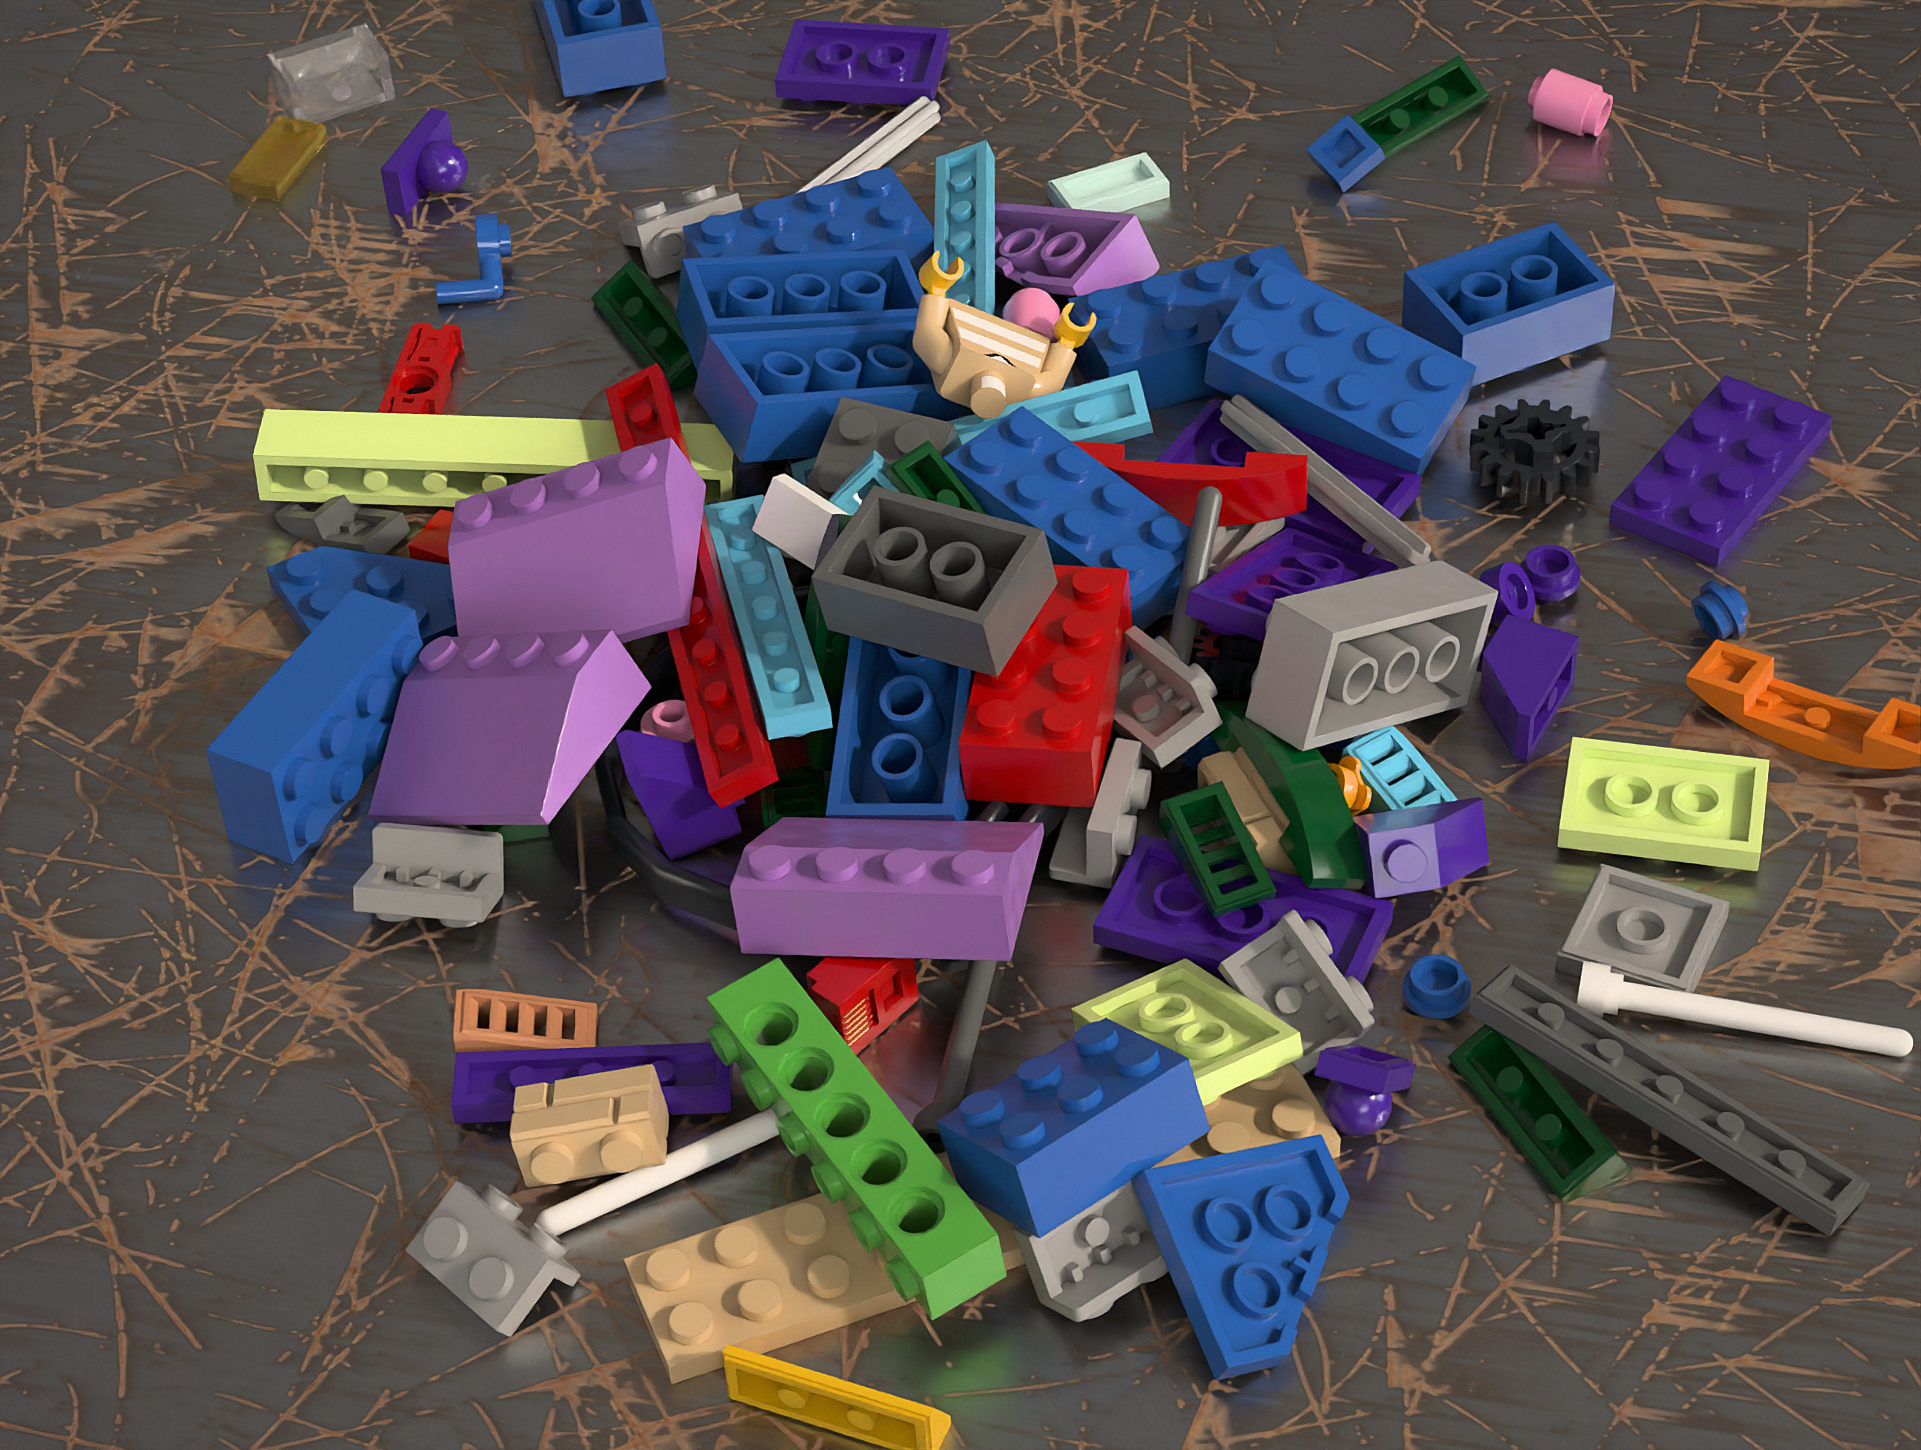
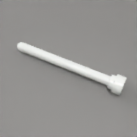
[1577,961,1913,1057]
[536,1108,780,1236]

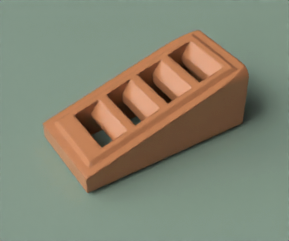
[453,989,598,1052]

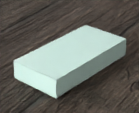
[1047,152,1169,213]

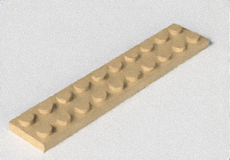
[623,1063,1341,1385]

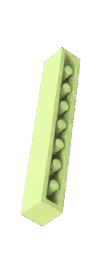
[253,409,739,507]

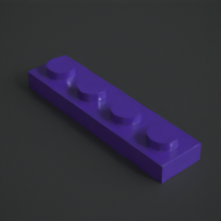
[451,1042,733,1123]

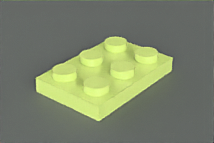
[1557,737,1770,871]
[1071,958,1304,1106]

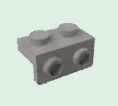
[618,184,743,278]
[1112,625,1223,769]
[1049,738,1151,889]
[353,822,504,927]
[1218,909,1375,1077]
[1013,1177,1168,1322]
[405,1181,581,1337]

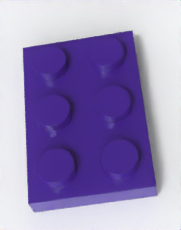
[775,19,950,107]

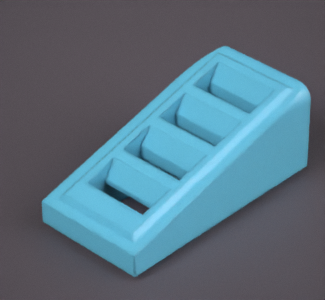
[1342,726,1458,813]

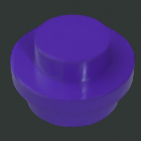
[1520,545,1581,601]

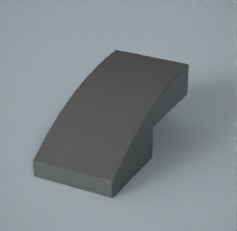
[274,495,411,555]

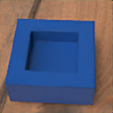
[1306,114,1385,193]

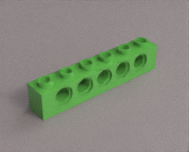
[706,958,1007,1320]

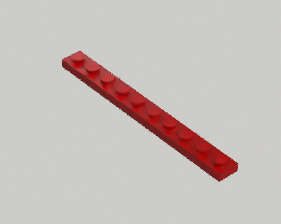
[605,363,779,809]

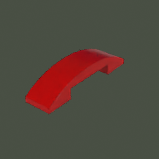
[1071,441,1308,527]

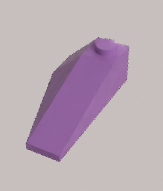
[995,202,1160,297]

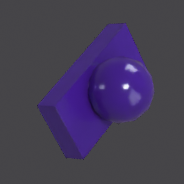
[380,108,468,217]
[1314,1044,1416,1137]

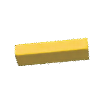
[722,1344,951,1450]

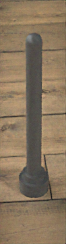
[1142,486,1222,773]
[912,960,997,1155]

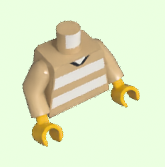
[912,250,1097,419]

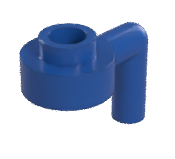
[435,213,512,305]

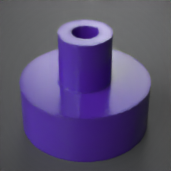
[1479,562,1535,627]

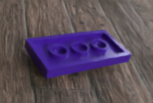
[1609,375,1832,567]
[1154,398,1421,554]
[1185,527,1398,645]
[1093,834,1393,985]

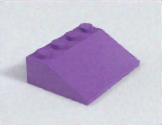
[448,437,706,643]
[368,629,652,825]
[730,817,1044,961]

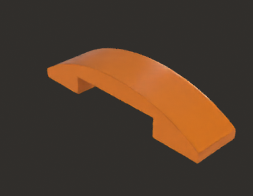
[1686,639,1921,769]

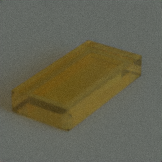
[228,115,328,201]

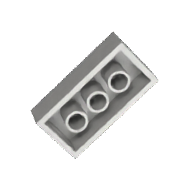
[1245,560,1499,751]

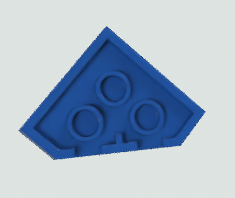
[267,546,458,649]
[1132,1134,1350,1380]

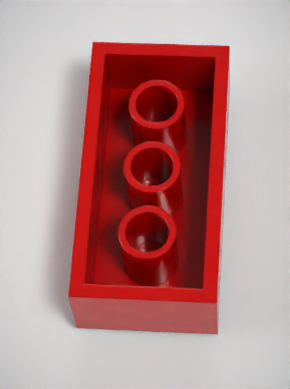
[959,565,1132,808]

